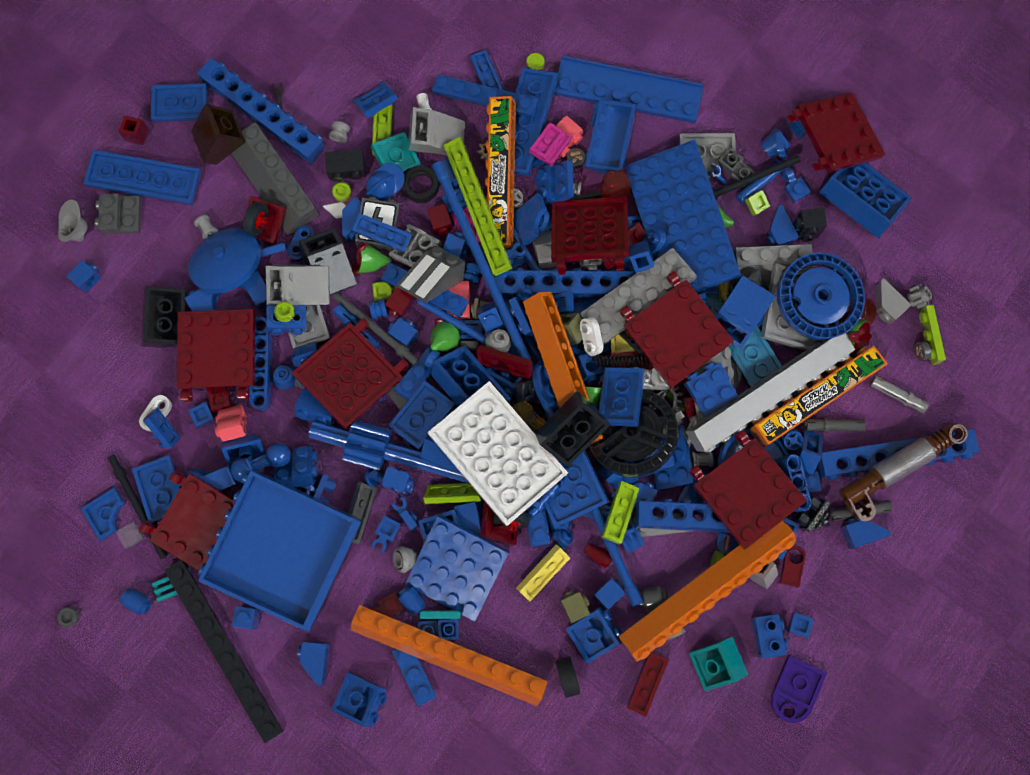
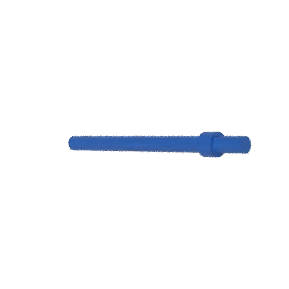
[417,299,519,356]

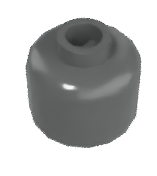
[640,585,669,613]

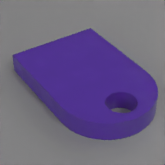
[771,655,827,723]

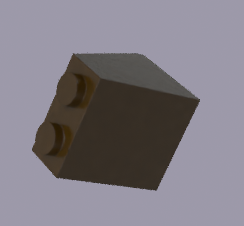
[191,104,245,165]

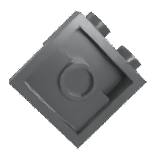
[95,194,142,235]

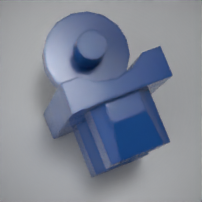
[301,474,336,504]
[622,517,645,554]

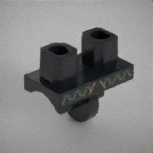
[794,496,831,532]

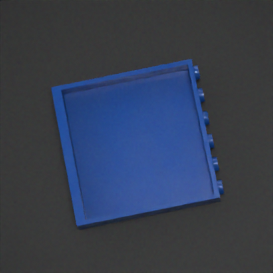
[198,469,363,632]

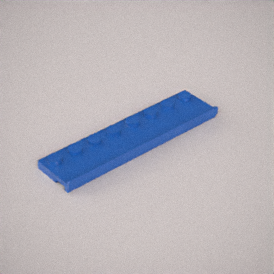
[554,56,704,124]

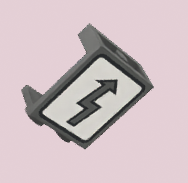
[355,197,400,251]

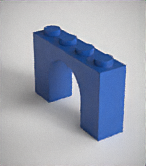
[184,269,270,312]

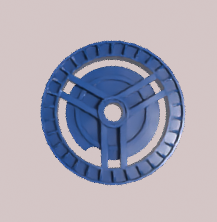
[777,252,865,340]

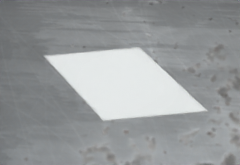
[323,202,346,219]

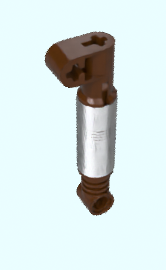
[839,422,968,521]

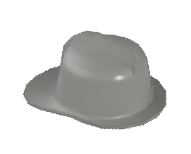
[58,199,87,242]

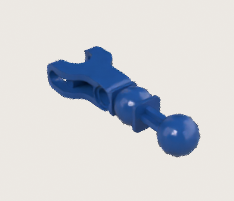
[177,443,291,490]

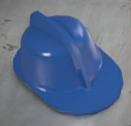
[366,163,405,201]

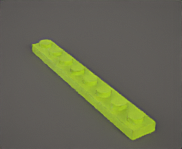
[444,137,512,276]

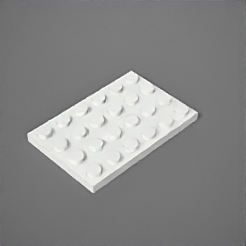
[427,381,568,526]

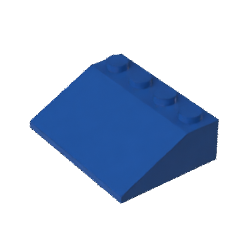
[819,163,912,239]

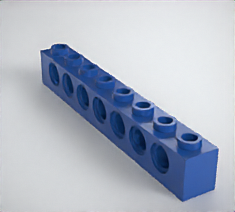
[197,58,325,165]
[491,268,636,299]
[818,429,980,481]

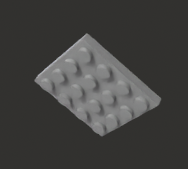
[761,264,833,351]

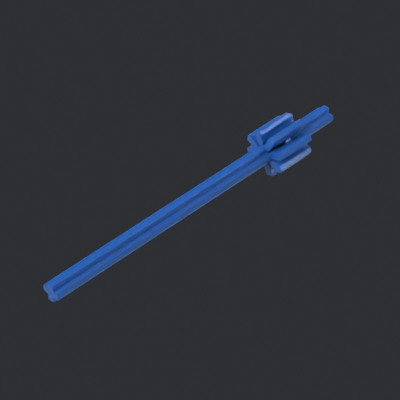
[309,420,611,521]

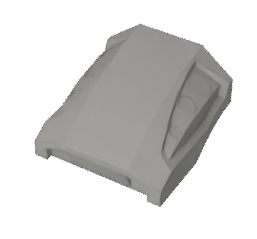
[389,224,442,267]

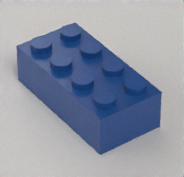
[431,345,511,407]

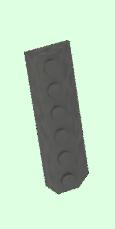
[231,122,319,236]

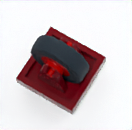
[241,196,287,244]
[480,501,530,546]

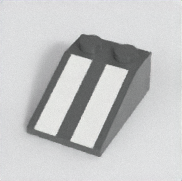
[397,246,465,303]

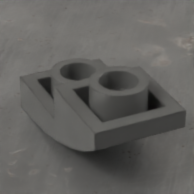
[718,147,756,188]

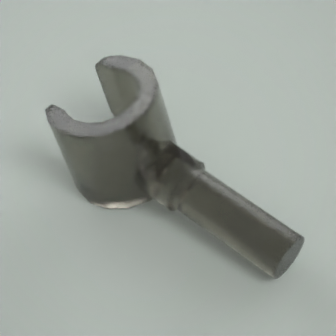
[272,82,284,109]

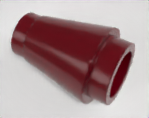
[584,542,612,569]

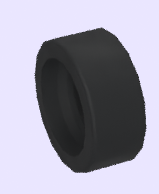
[403,166,439,203]
[555,656,581,698]

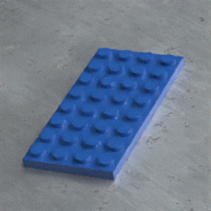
[625,139,742,292]

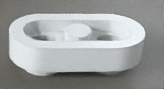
[580,317,603,356]
[139,395,172,431]

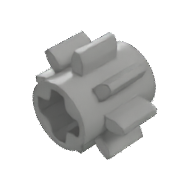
[907,284,932,309]

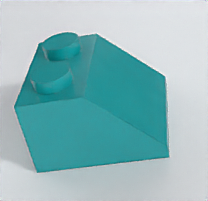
[689,637,748,691]

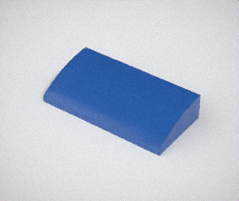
[585,99,636,178]

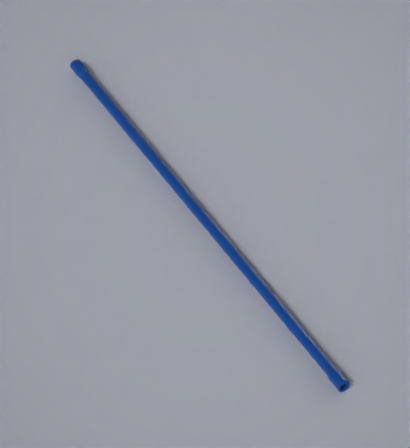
[432,161,643,607]

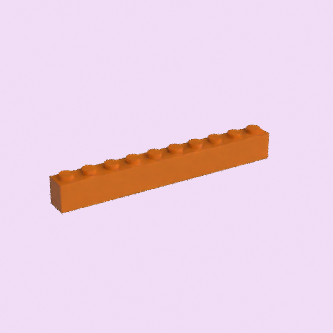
[618,520,796,662]
[350,605,548,706]

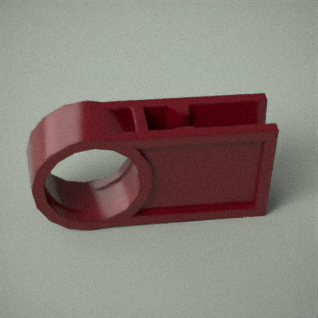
[779,546,806,588]

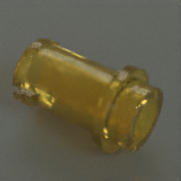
[717,281,731,303]

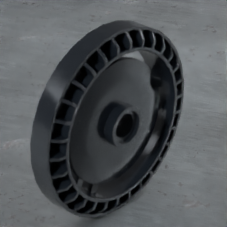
[590,389,679,477]

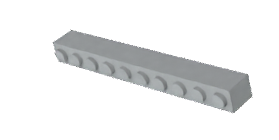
[686,331,855,453]

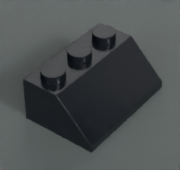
[141,286,185,348]
[535,391,610,466]

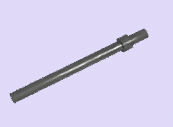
[332,292,419,366]

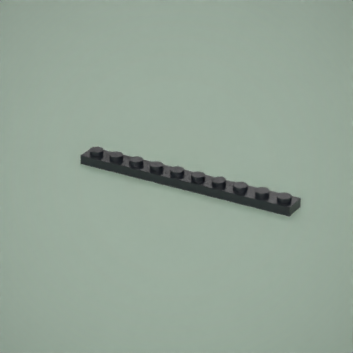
[164,560,283,743]

